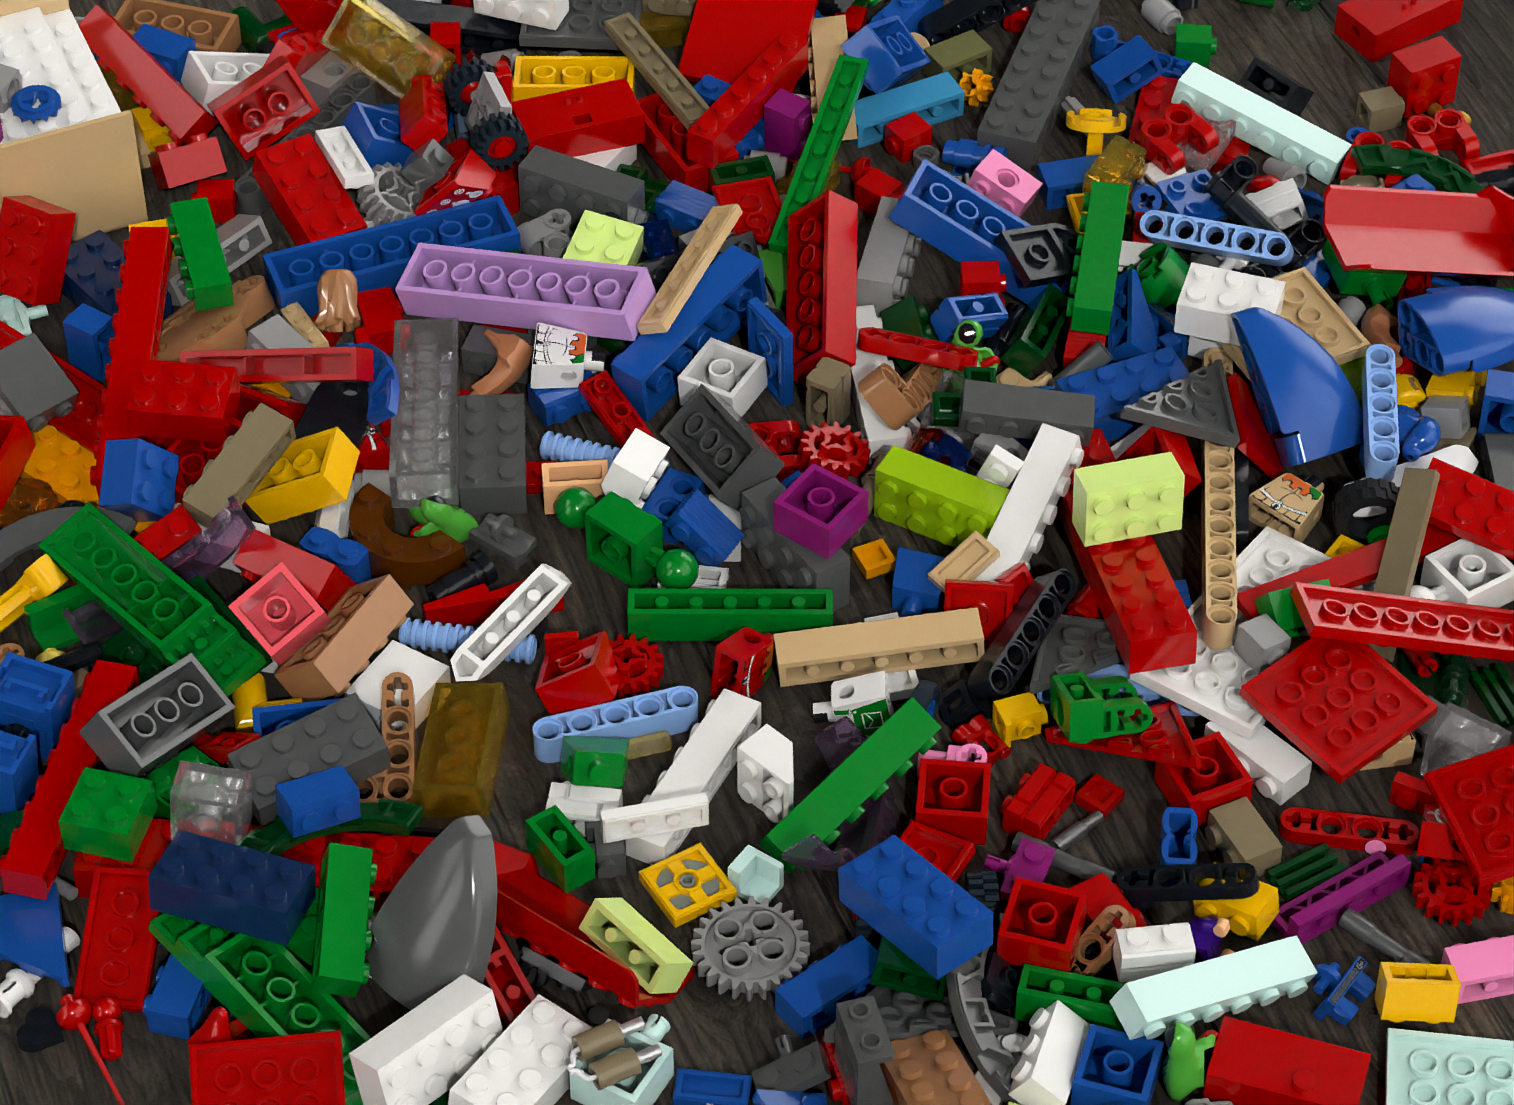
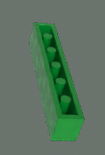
[1066,181,1130,335]
[627,588,833,641]
[759,697,941,875]

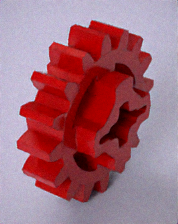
[798,421,871,480]
[609,634,664,699]
[1412,858,1493,927]

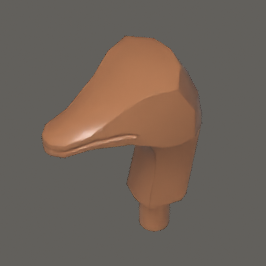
[1360,304,1403,368]
[470,329,534,395]

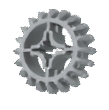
[356,161,423,226]

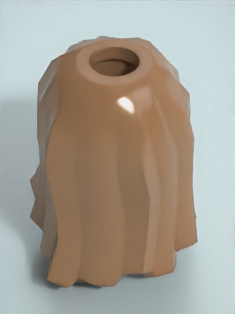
[315,269,361,333]

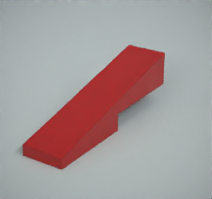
[422,579,564,627]

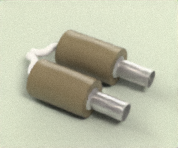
[566,1016,662,1090]

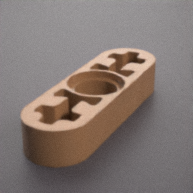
[1070,905,1136,977]

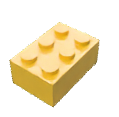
[245,426,360,525]

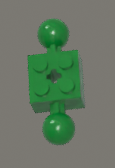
[555,487,699,589]

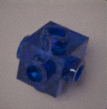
[920,430,972,472]

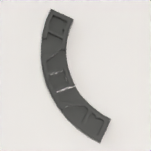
[0,507,137,572]
[946,947,1021,1105]

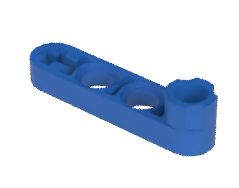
[1090,25,1193,79]

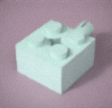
[569,1014,674,1105]

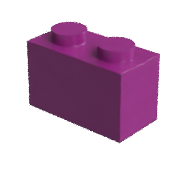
[764,88,812,160]

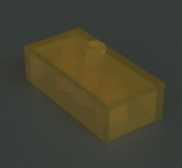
[320,0,457,99]
[412,683,511,817]

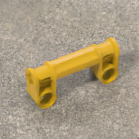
[0,553,69,633]

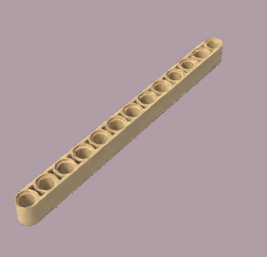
[1201,348,1237,650]

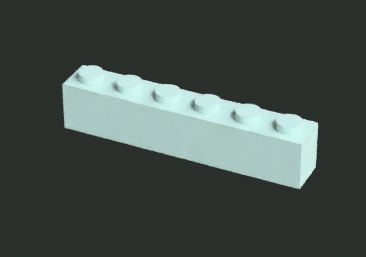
[1171,62,1352,185]
[1109,935,1318,1040]

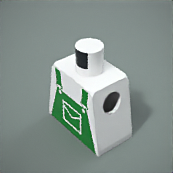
[813,671,894,740]

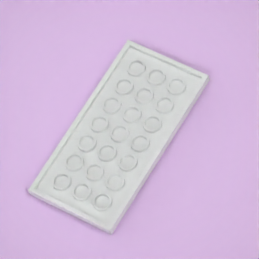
[1130,526,1377,740]

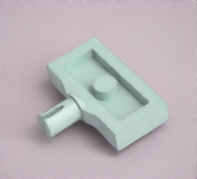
[0,295,49,336]

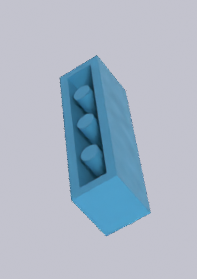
[851,71,965,149]

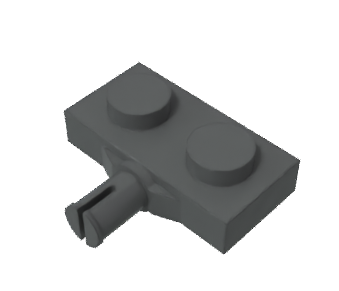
[752,1035,832,1092]

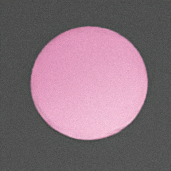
[1365,840,1386,855]

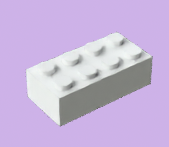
[349,974,503,1105]
[448,994,593,1105]

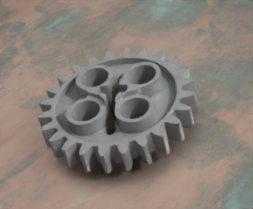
[691,896,810,1001]

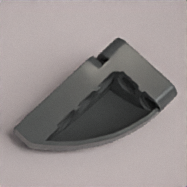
[364,815,498,1010]

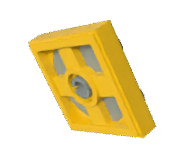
[638,842,737,928]

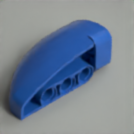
[1398,286,1514,377]
[1230,307,1364,467]

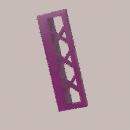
[1271,851,1412,944]

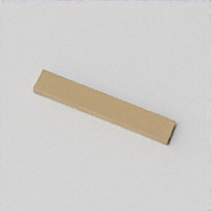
[636,204,743,335]

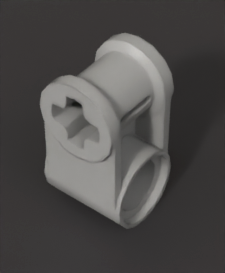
[517,209,574,256]

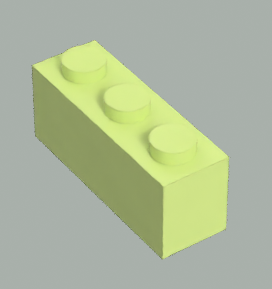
[579,898,694,994]

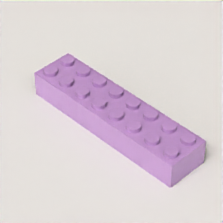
[395,243,656,341]

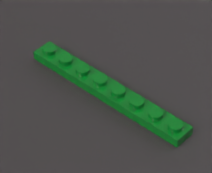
[768,54,869,254]

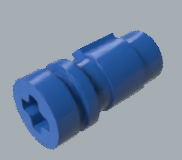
[942,138,1008,170]
[1128,182,1162,213]

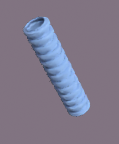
[540,431,670,485]
[398,617,537,665]

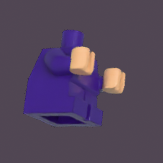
[1189,915,1234,964]

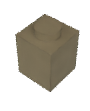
[1355,86,1405,133]

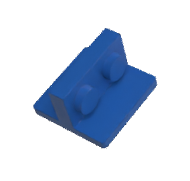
[1156,169,1230,229]

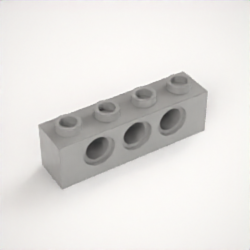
[300,34,398,106]

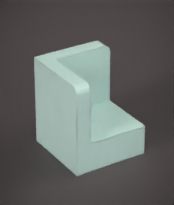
[728,844,784,904]

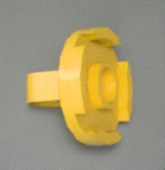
[1066,108,1127,156]

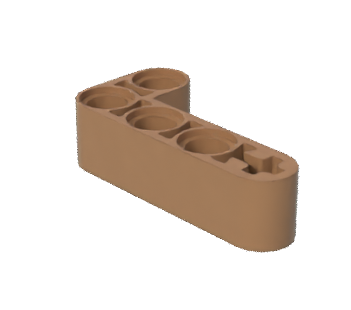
[858,363,945,430]
[356,672,416,804]

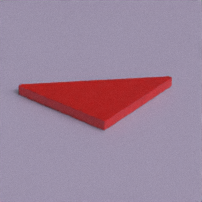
[1044,701,1202,769]

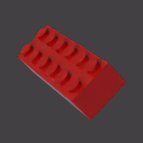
[786,190,858,386]

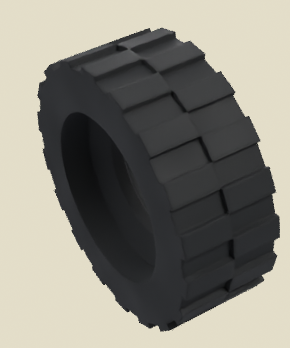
[1332,478,1400,546]

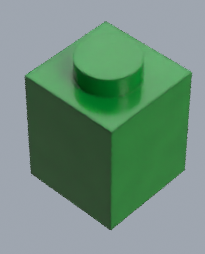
[1174,24,1217,67]

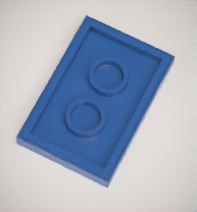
[747,297,794,407]

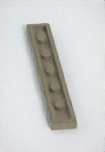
[604,12,710,130]
[1366,467,1440,663]

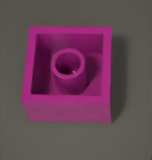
[773,463,869,559]

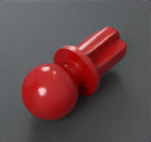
[92,996,124,1062]

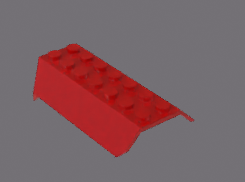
[1323,184,1514,280]
[493,840,694,1009]

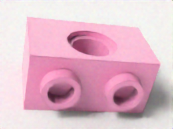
[967,149,1043,218]

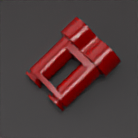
[951,714,1012,767]

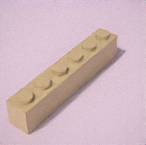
[808,15,858,141]
[773,607,985,687]

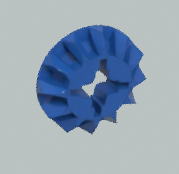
[11,85,62,124]

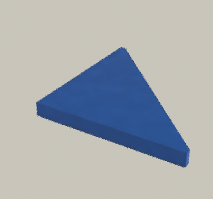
[0,882,70,987]

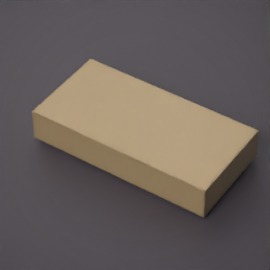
[928,530,1000,594]

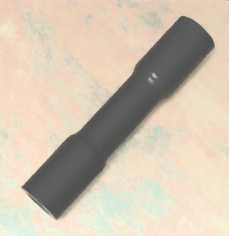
[1011,831,1117,883]
[1338,908,1433,964]

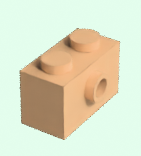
[542,459,608,515]

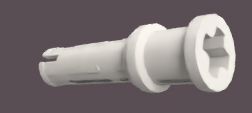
[0,927,80,1018]

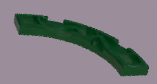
[1351,144,1485,193]
[235,799,424,856]

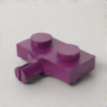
[984,837,1056,903]

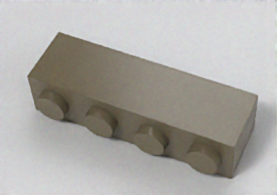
[182,403,296,535]

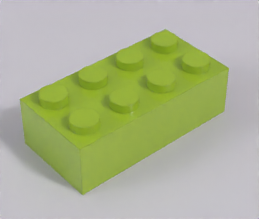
[874,445,1010,548]

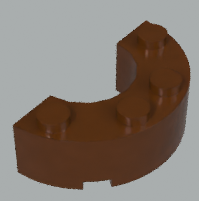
[349,483,465,590]

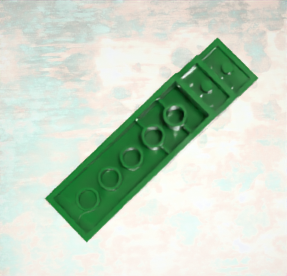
[38,502,267,697]
[148,913,371,1105]

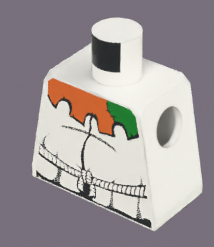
[530,323,605,389]

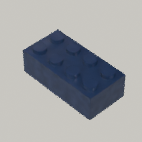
[61,230,173,320]
[148,830,316,946]

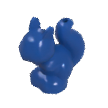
[1358,405,1441,468]

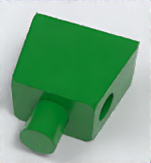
[560,736,630,788]

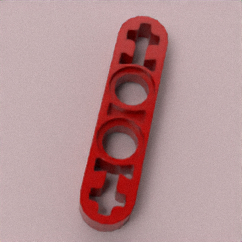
[857,327,979,371]
[1279,807,1420,856]

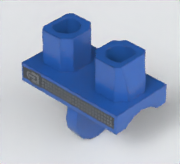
[1148,302,1190,359]
[1312,956,1377,1026]

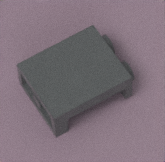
[0,332,79,433]
[834,996,895,1105]

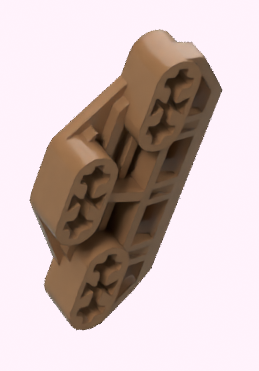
[158,275,276,362]

